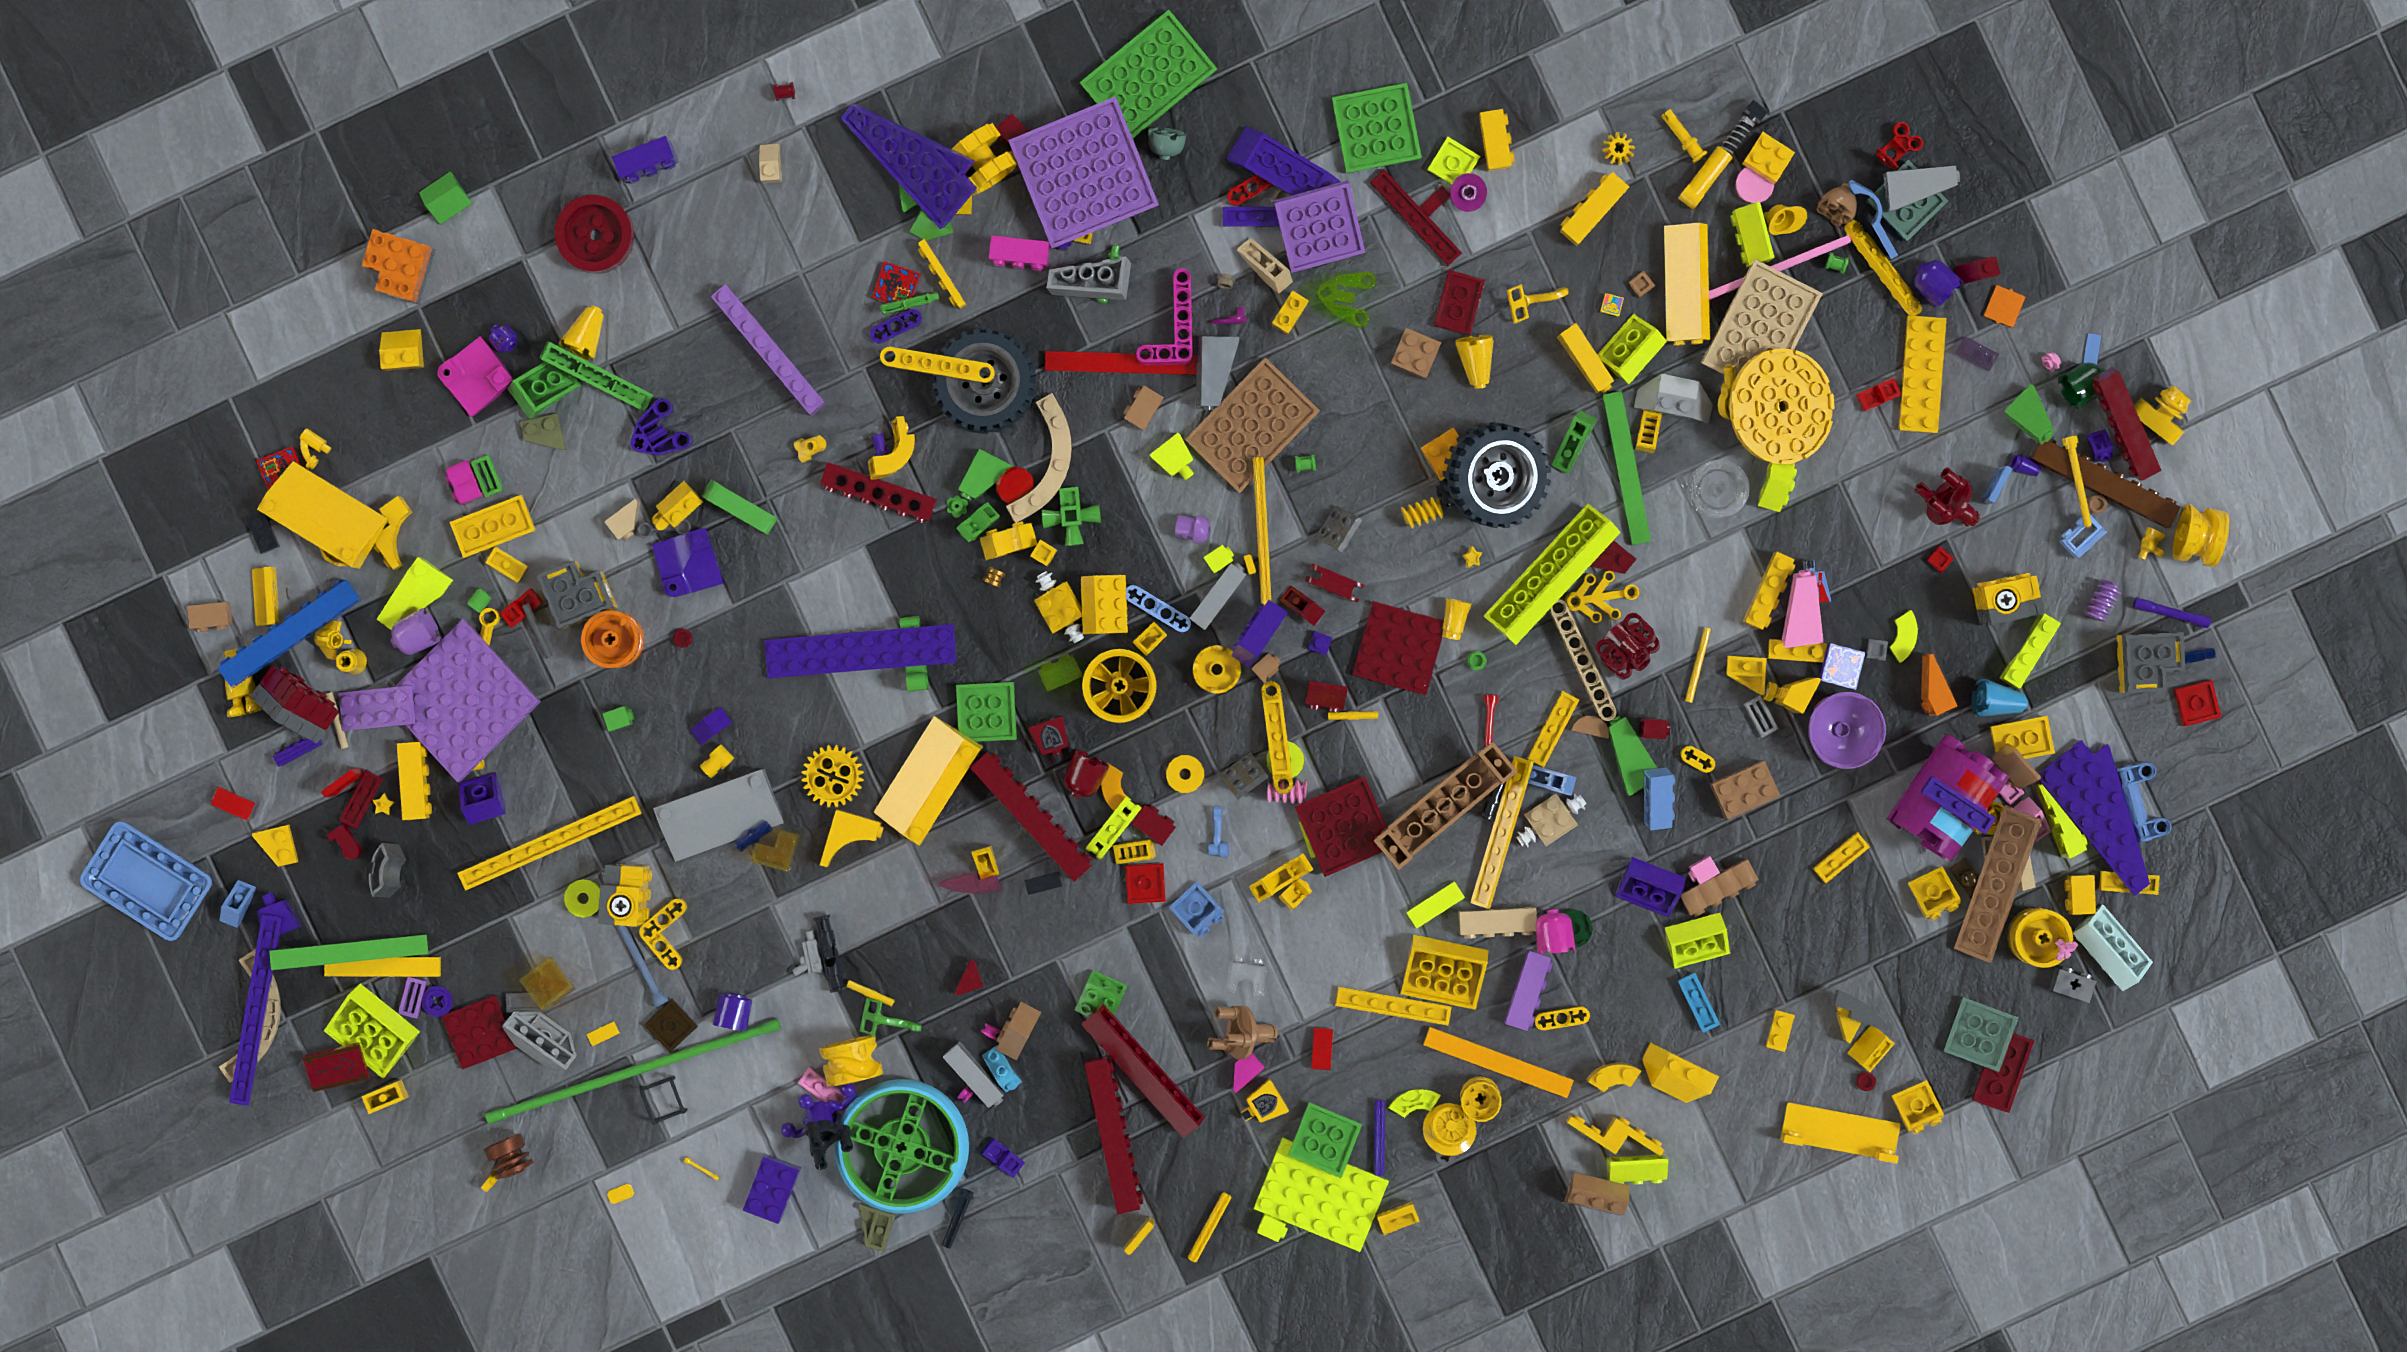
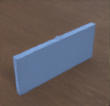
[2083,333,2101,365]

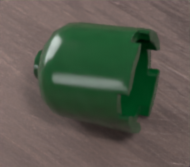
[2058,362,2105,410]

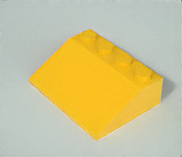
[1401,935,1488,1010]

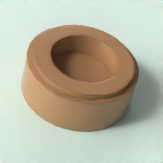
[2087,495,2108,514]

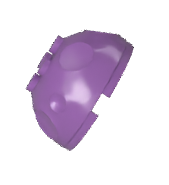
[1808,692,1886,769]

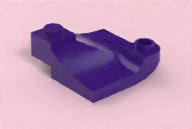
[652,528,724,597]

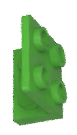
[1075,970,1128,1016]

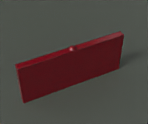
[1420,186,1450,216]

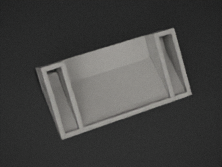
[653,769,784,862]

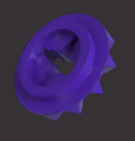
[422,986,453,1017]

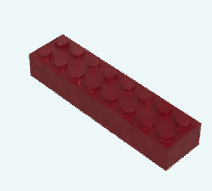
[970,752,1092,882]
[1084,1055,1143,1215]

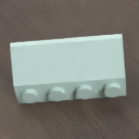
[2073,904,2153,991]

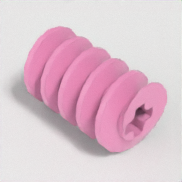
[1267,779,1307,804]

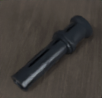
[1478,782,1506,821]

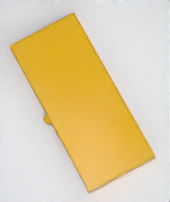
[586,1021,620,1046]

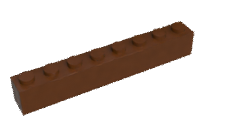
[2029,439,2181,528]

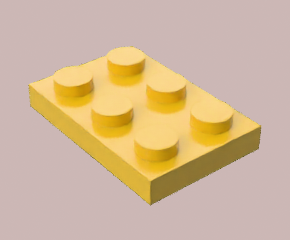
[1990,716,2055,759]

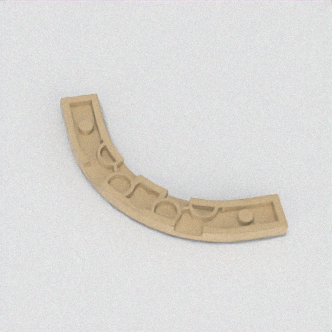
[1006,393,1072,523]
[219,949,281,1083]

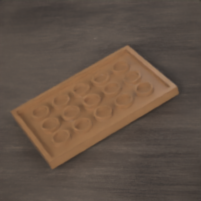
[1185,357,1320,494]

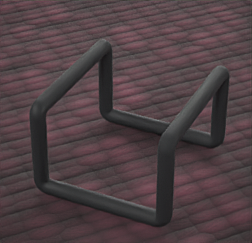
[640,1076,688,1125]

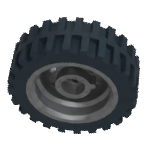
[932,328,1037,434]
[1443,422,1551,528]

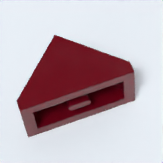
[954,958,984,996]

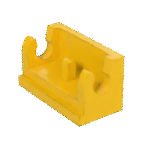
[1376,1201,1420,1235]

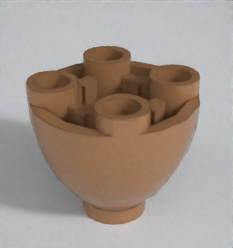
[1817,183,1857,226]

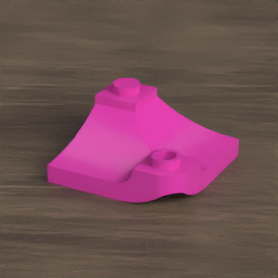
[438,336,515,417]

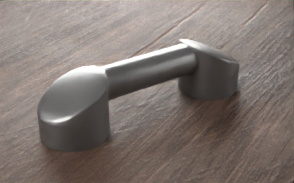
[637,519,691,538]

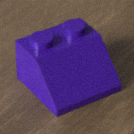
[459,772,506,825]

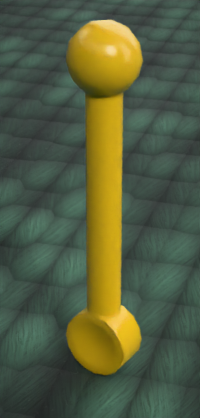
[684,1157,720,1181]

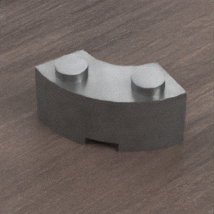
[369,843,406,898]

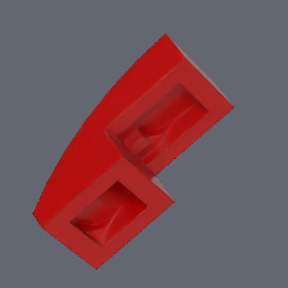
[1856,378,1901,412]
[499,588,544,628]
[210,786,255,821]
[1311,1028,1333,1070]

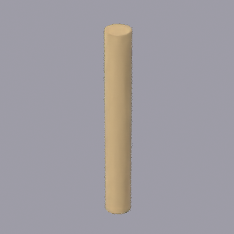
[326,692,349,749]

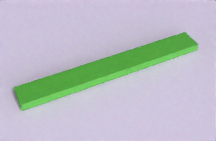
[1602,391,1651,545]
[269,934,428,970]

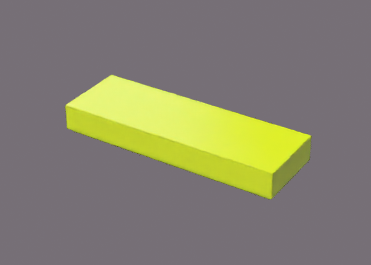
[1406,881,1465,929]

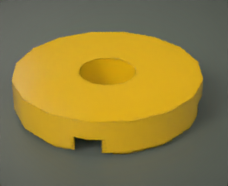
[1166,755,1204,793]

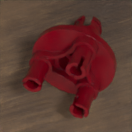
[1914,467,1980,527]

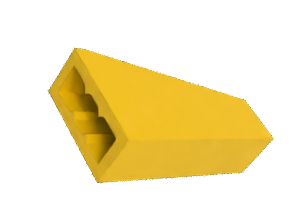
[1557,323,1614,393]

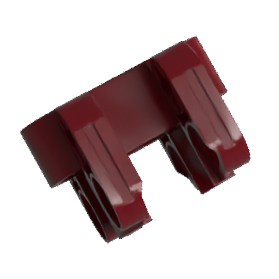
[1596,613,1660,680]

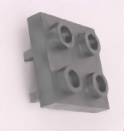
[1316,505,1362,553]
[1220,752,1269,800]

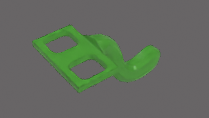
[859,998,922,1035]

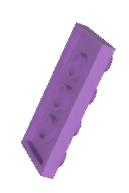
[339,685,415,731]

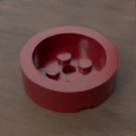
[555,195,635,274]

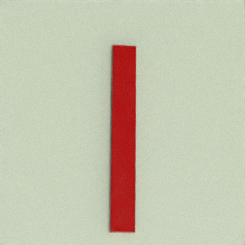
[1045,351,1197,375]

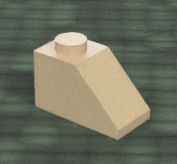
[759,144,782,184]
[605,499,640,541]

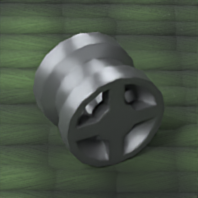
[1435,1152,1455,1166]

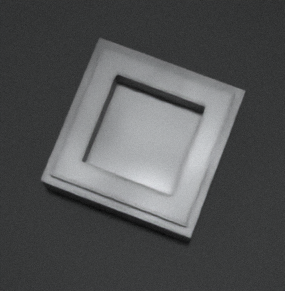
[1865,639,1888,661]

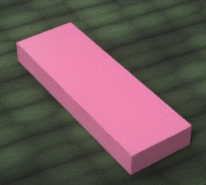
[798,1067,849,1115]

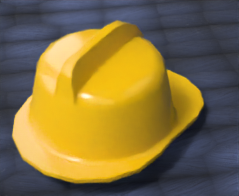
[1764,205,1807,235]

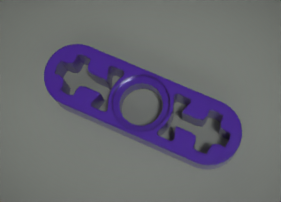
[870,309,922,344]

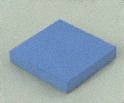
[1981,466,2012,505]

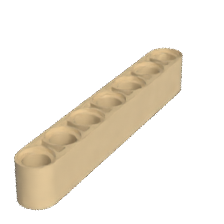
[1549,599,1616,721]

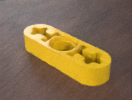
[1534,1006,1590,1030]

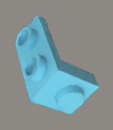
[982,1045,1022,1092]

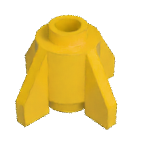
[314,620,352,660]

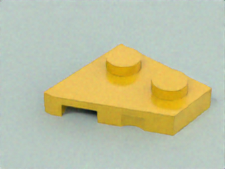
[1726,656,1767,695]
[252,825,298,867]

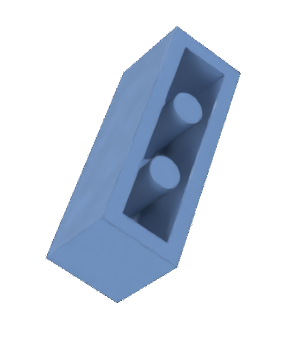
[1644,767,1675,830]

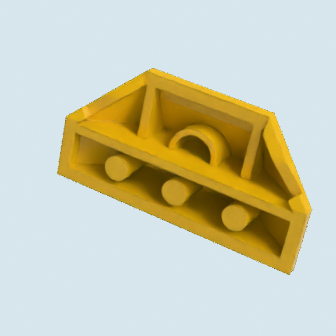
[1642,1042,1719,1103]

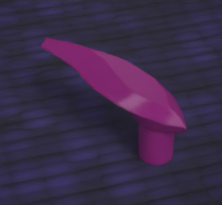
[1211,307,1247,324]

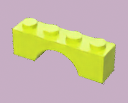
[1999,613,2061,689]

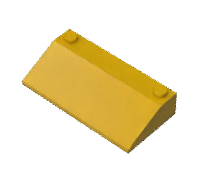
[257,461,388,569]
[874,716,983,846]

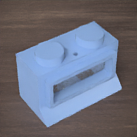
[2059,515,2107,559]

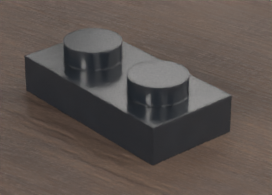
[246,512,280,554]

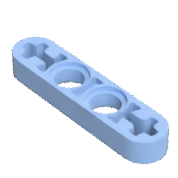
[1126,585,1191,632]

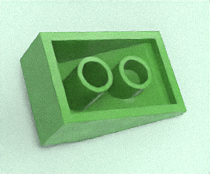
[507,361,581,420]

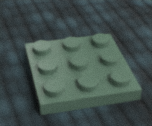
[1866,160,1948,242]
[1944,997,2019,1072]

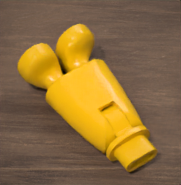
[224,648,263,717]

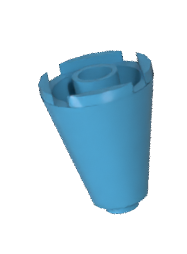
[1971,679,2028,717]

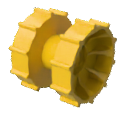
[952,123,1018,195]

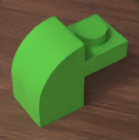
[956,502,1000,542]

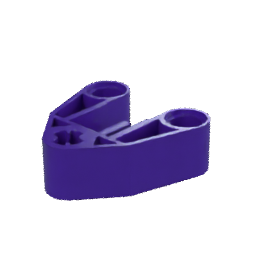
[630,398,693,456]

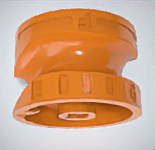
[581,610,644,668]

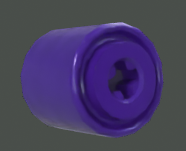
[713,992,752,1031]

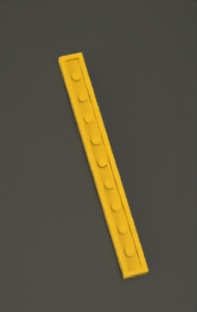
[458,796,642,891]

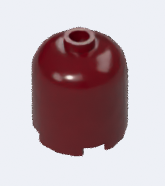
[1063,750,1109,799]

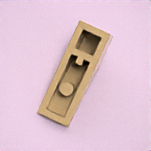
[1237,237,1293,294]

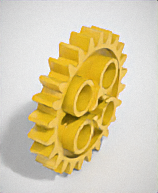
[802,745,864,807]

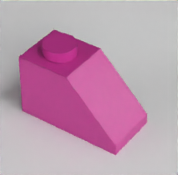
[1233,1052,1265,1093]

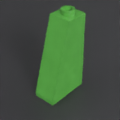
[1608,716,1658,796]

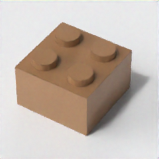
[1390,328,1441,380]

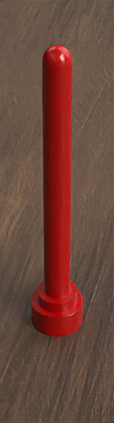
[1483,694,1499,747]

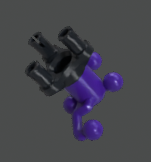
[781,1083,857,1170]

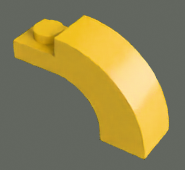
[1249,853,1313,903]

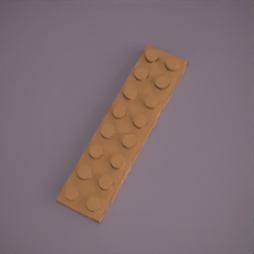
[1954,806,2042,963]

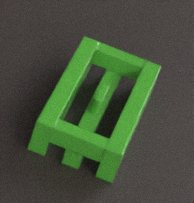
[471,455,504,498]

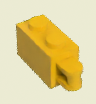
[652,481,703,530]

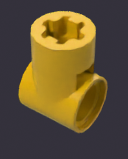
[700,744,735,778]

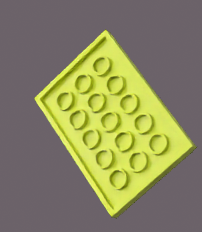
[1254,1137,1389,1252]

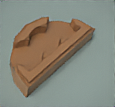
[1571,716,1609,739]

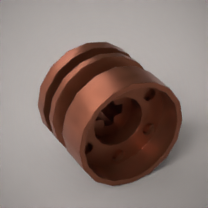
[483,1133,534,1180]

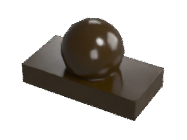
[1949,857,1979,900]

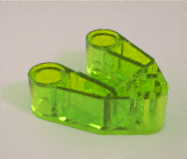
[1317,272,1376,328]

